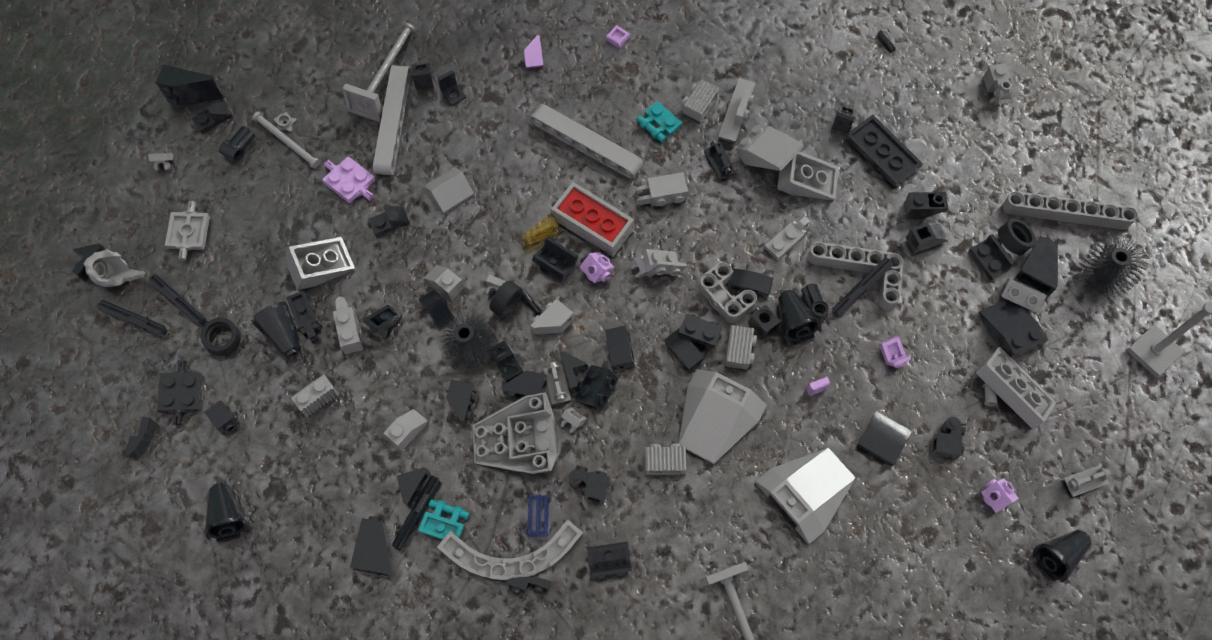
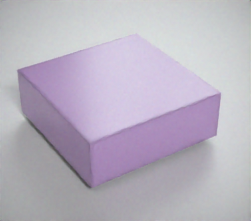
[606,25,630,49]
[806,377,830,395]

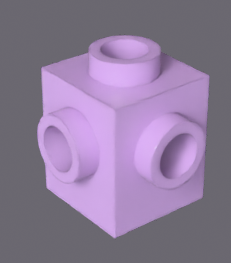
[580,252,614,283]
[981,478,1019,513]

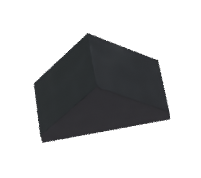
[412,63,434,90]
[832,105,857,133]
[419,290,455,330]
[397,467,430,509]

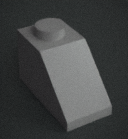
[424,265,464,302]
[383,409,428,451]

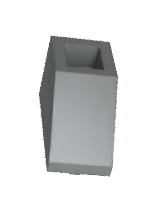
[530,298,574,335]

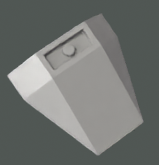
[679,369,767,464]
[473,392,557,474]
[755,448,855,545]

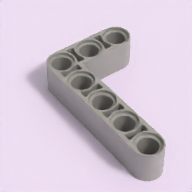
[808,242,903,310]

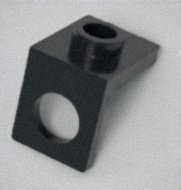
[437,70,466,106]

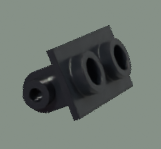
[704,140,736,179]

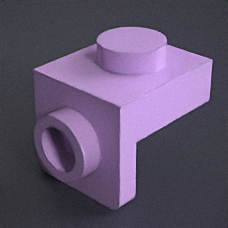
[879,336,911,368]

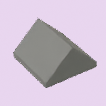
[424,167,474,214]

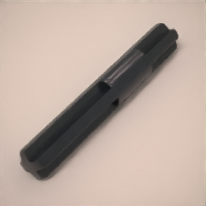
[833,257,893,316]
[149,275,206,327]
[97,300,167,336]
[392,476,440,550]

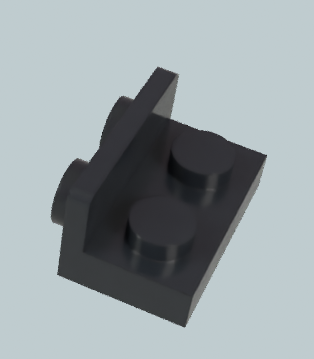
[969,234,1014,281]

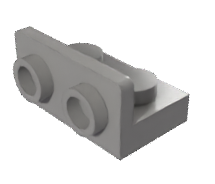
[642,249,687,276]
[1002,277,1046,312]

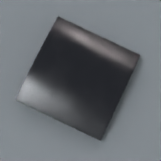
[857,411,912,467]

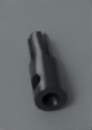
[877,30,896,52]
[521,291,542,314]

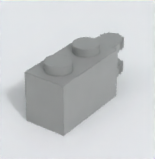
[634,172,688,206]
[333,296,364,354]

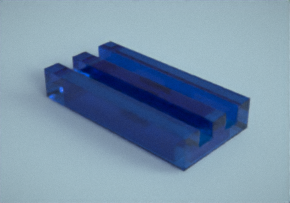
[527,494,549,536]

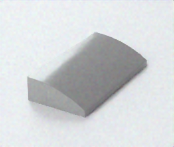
[975,346,1057,430]

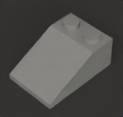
[735,125,804,171]
[777,151,839,201]
[284,237,355,290]

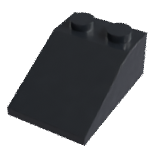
[155,65,225,106]
[978,299,1049,359]

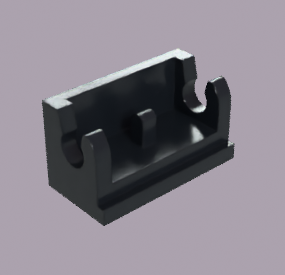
[605,325,636,370]

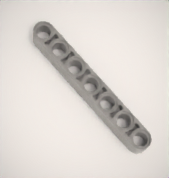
[373,65,411,175]
[530,104,643,179]
[1003,191,1138,230]

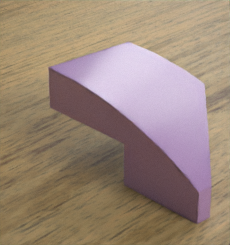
[524,35,543,69]

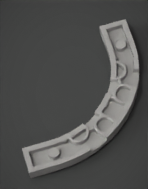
[437,519,583,580]

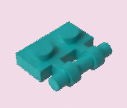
[636,101,683,142]
[418,499,470,540]

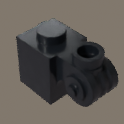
[932,417,966,460]
[569,466,610,504]

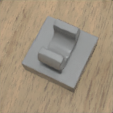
[148,153,174,170]
[631,255,655,278]
[486,275,506,296]
[561,407,587,433]

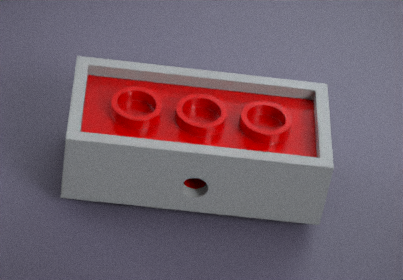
[551,182,634,257]

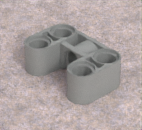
[699,262,757,324]

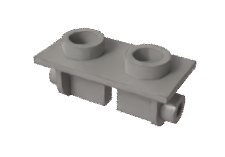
[543,362,571,405]
[1063,465,1111,497]

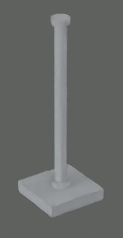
[342,23,414,122]
[1126,301,1212,378]
[701,562,754,640]

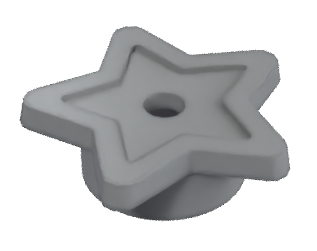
[274,112,297,132]

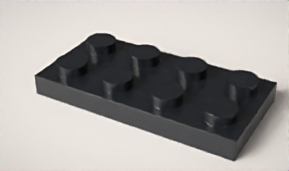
[845,115,923,187]

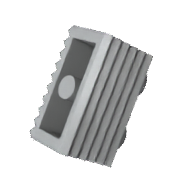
[681,79,719,122]
[725,325,757,370]
[291,374,338,417]
[645,444,686,475]

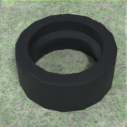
[998,218,1036,255]
[489,280,523,318]
[200,317,241,356]

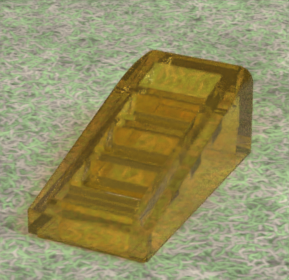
[522,213,558,247]

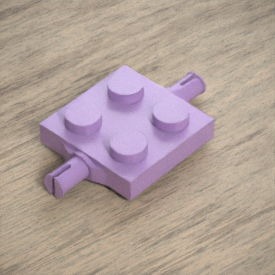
[322,157,375,204]

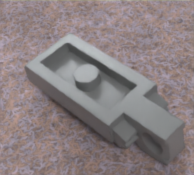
[764,216,810,261]

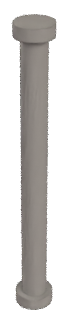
[252,112,321,169]

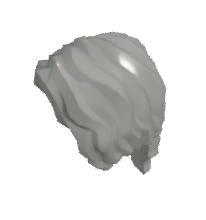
[84,249,146,287]

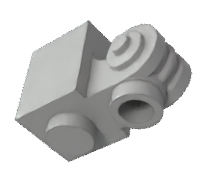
[983,63,1013,100]

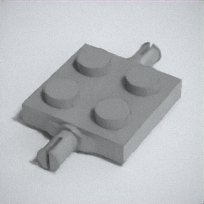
[165,201,210,261]

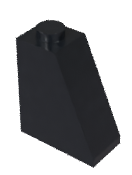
[1015,235,1058,296]
[350,516,395,578]

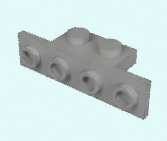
[718,78,756,143]

